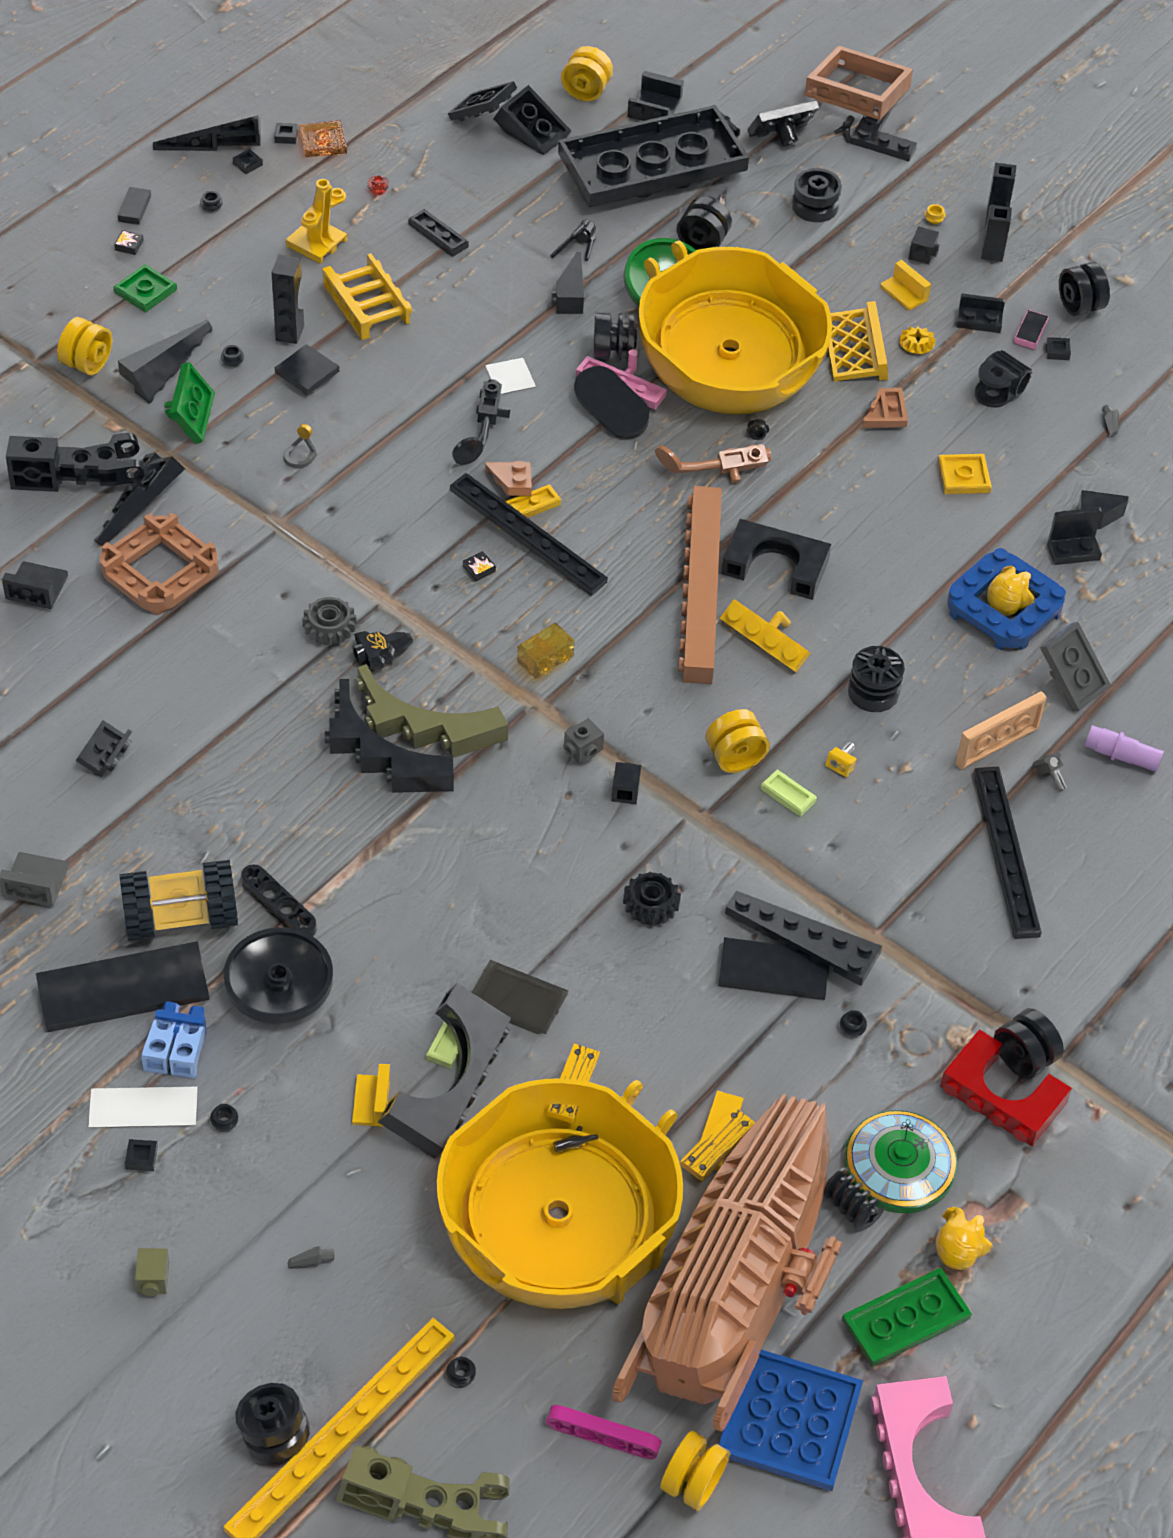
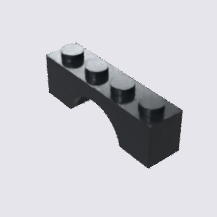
[271,254,304,344]

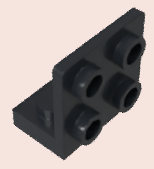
[1047,507,1102,565]
[2,561,68,609]

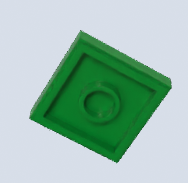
[113,264,177,313]

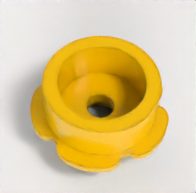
[924,204,946,224]

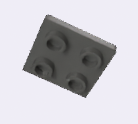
[0,852,69,906]

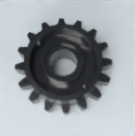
[623,872,681,926]

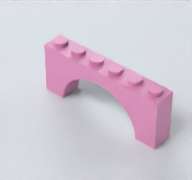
[870,1376,986,1538]

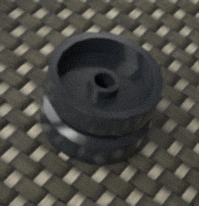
[792,168,842,222]
[676,197,732,250]
[1058,261,1110,316]
[994,1008,1064,1079]
[235,1383,310,1463]

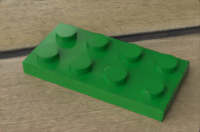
[841,1267,972,1367]

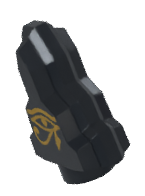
[352,631,413,672]

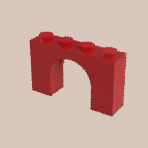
[940,1029,1072,1147]

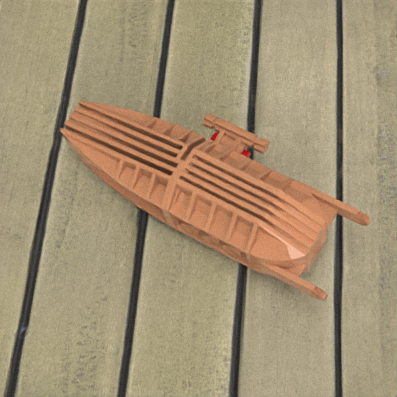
[612,1094,842,1431]

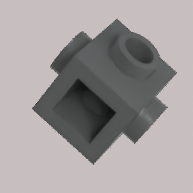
[563,718,604,764]

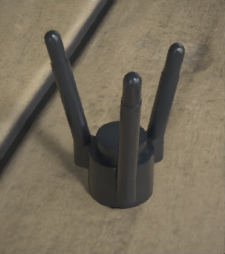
[550,219,596,261]

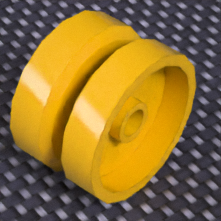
[561,46,613,102]
[57,317,113,376]
[705,709,770,773]
[660,1430,730,1512]

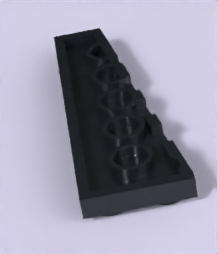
[725,891,882,986]

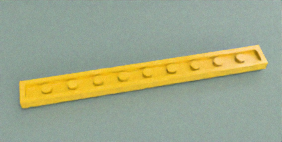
[223,1318,455,1538]

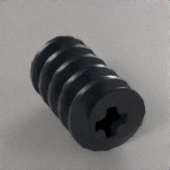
[824,1167,885,1231]

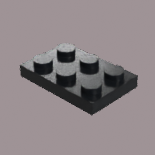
[448,81,518,121]

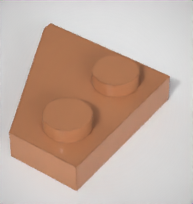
[863,388,908,428]
[485,461,532,496]

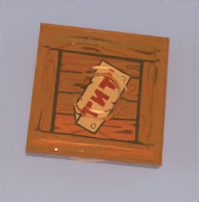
[299,120,347,158]

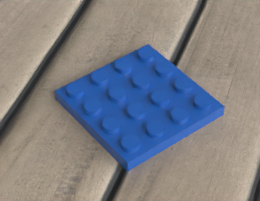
[719,1349,863,1491]

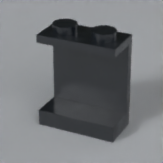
[627,70,684,121]

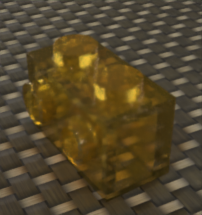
[517,622,575,679]

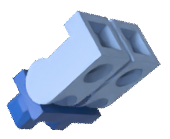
[141,1002,207,1079]

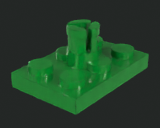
[164,362,215,444]

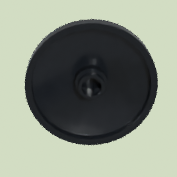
[224,927,333,1024]

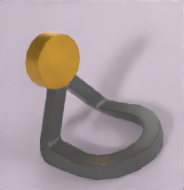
[284,424,317,468]

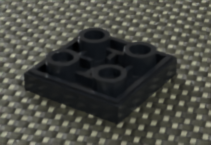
[274,344,340,395]

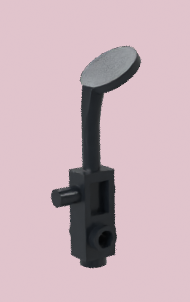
[452,379,511,465]

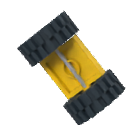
[119,860,238,941]

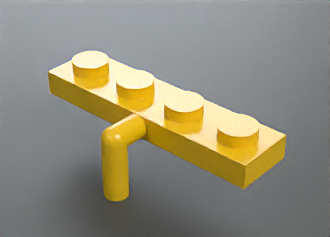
[720,599,811,673]

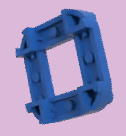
[947,548,1066,650]

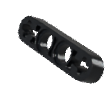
[241,864,317,936]

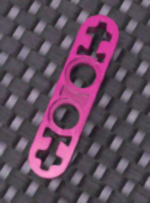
[545,1405,661,1459]

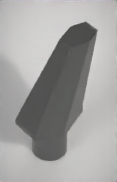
[1102,405,1119,438]
[288,1246,334,1268]

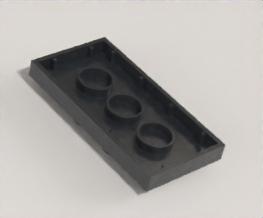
[558,105,749,207]

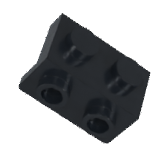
[75,720,133,777]

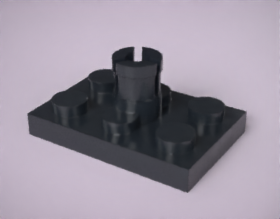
[747,100,819,146]

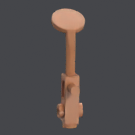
[655,444,771,483]

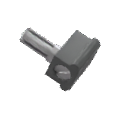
[1032,752,1067,790]

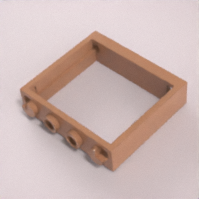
[805,45,913,120]

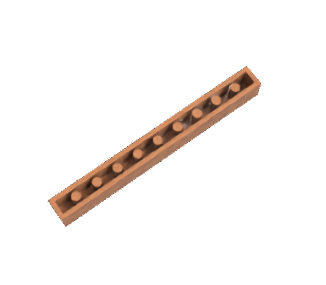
[678,486,722,684]

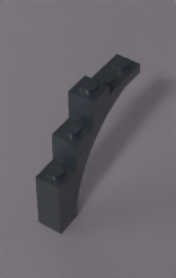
[325,679,454,793]

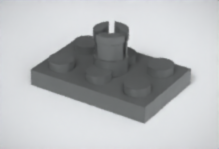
[1040,622,1111,711]

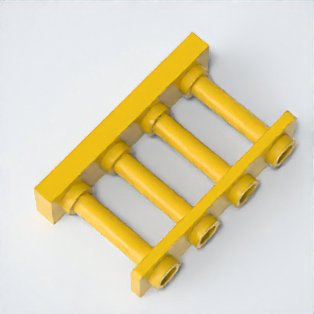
[322,254,412,340]

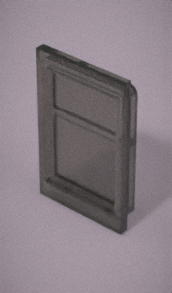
[471,960,569,1034]

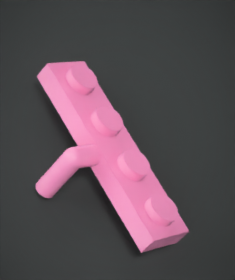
[576,349,667,410]

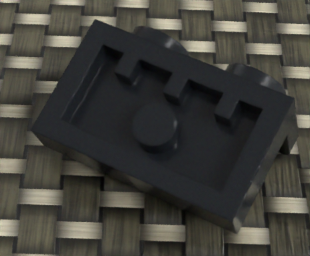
[956,293,1005,333]

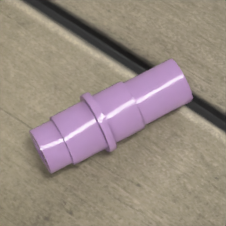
[1084,725,1164,772]

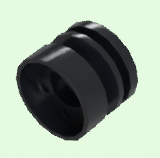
[594,312,637,361]
[848,646,905,712]

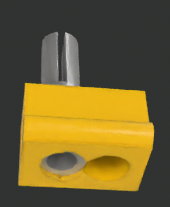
[825,742,857,778]

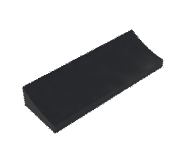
[36,941,210,1033]

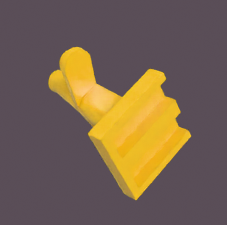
[286,179,347,264]

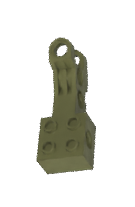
[335,1445,510,1538]

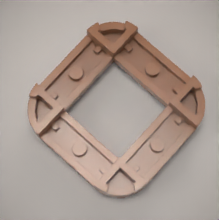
[100,513,219,615]

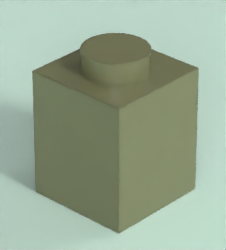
[135,1248,170,1296]

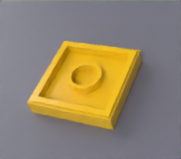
[938,454,992,494]

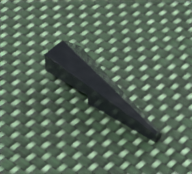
[153,115,261,151]
[94,452,186,546]

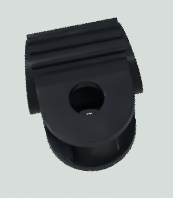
[974,350,1033,408]

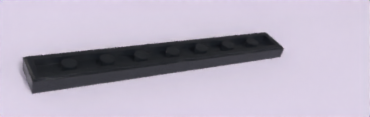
[450,473,608,596]
[973,766,1042,939]

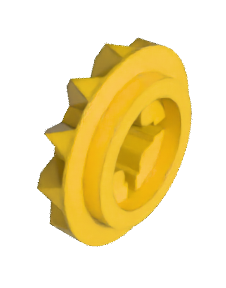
[899,326,936,354]

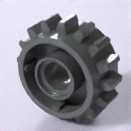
[302,597,356,645]

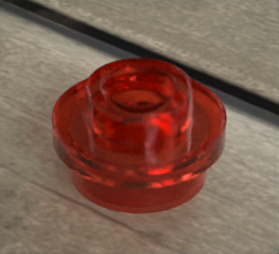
[367,175,389,195]

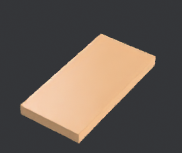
[955,691,1047,770]

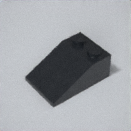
[493,85,572,155]

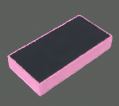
[1014,310,1049,350]

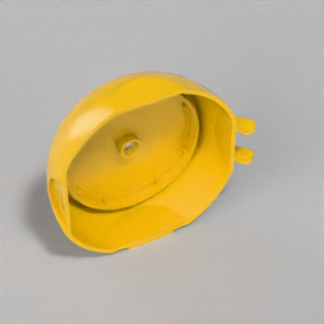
[639,241,832,415]
[437,1078,683,1309]

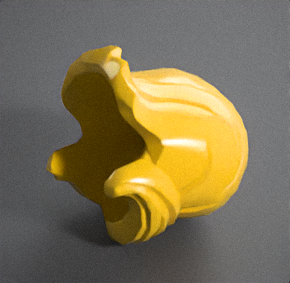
[987,566,1035,616]
[936,1207,993,1270]

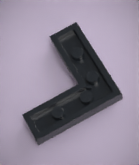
[850,107,917,161]

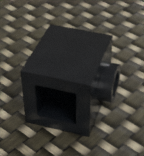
[908,226,940,265]

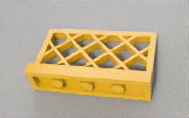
[828,301,888,382]

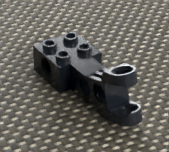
[5,433,145,492]

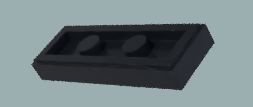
[408,209,469,257]

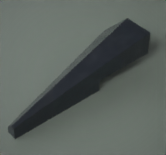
[118,320,212,404]

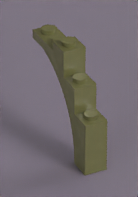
[355,664,508,758]

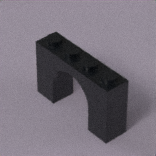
[981,162,1017,262]
[721,519,831,600]

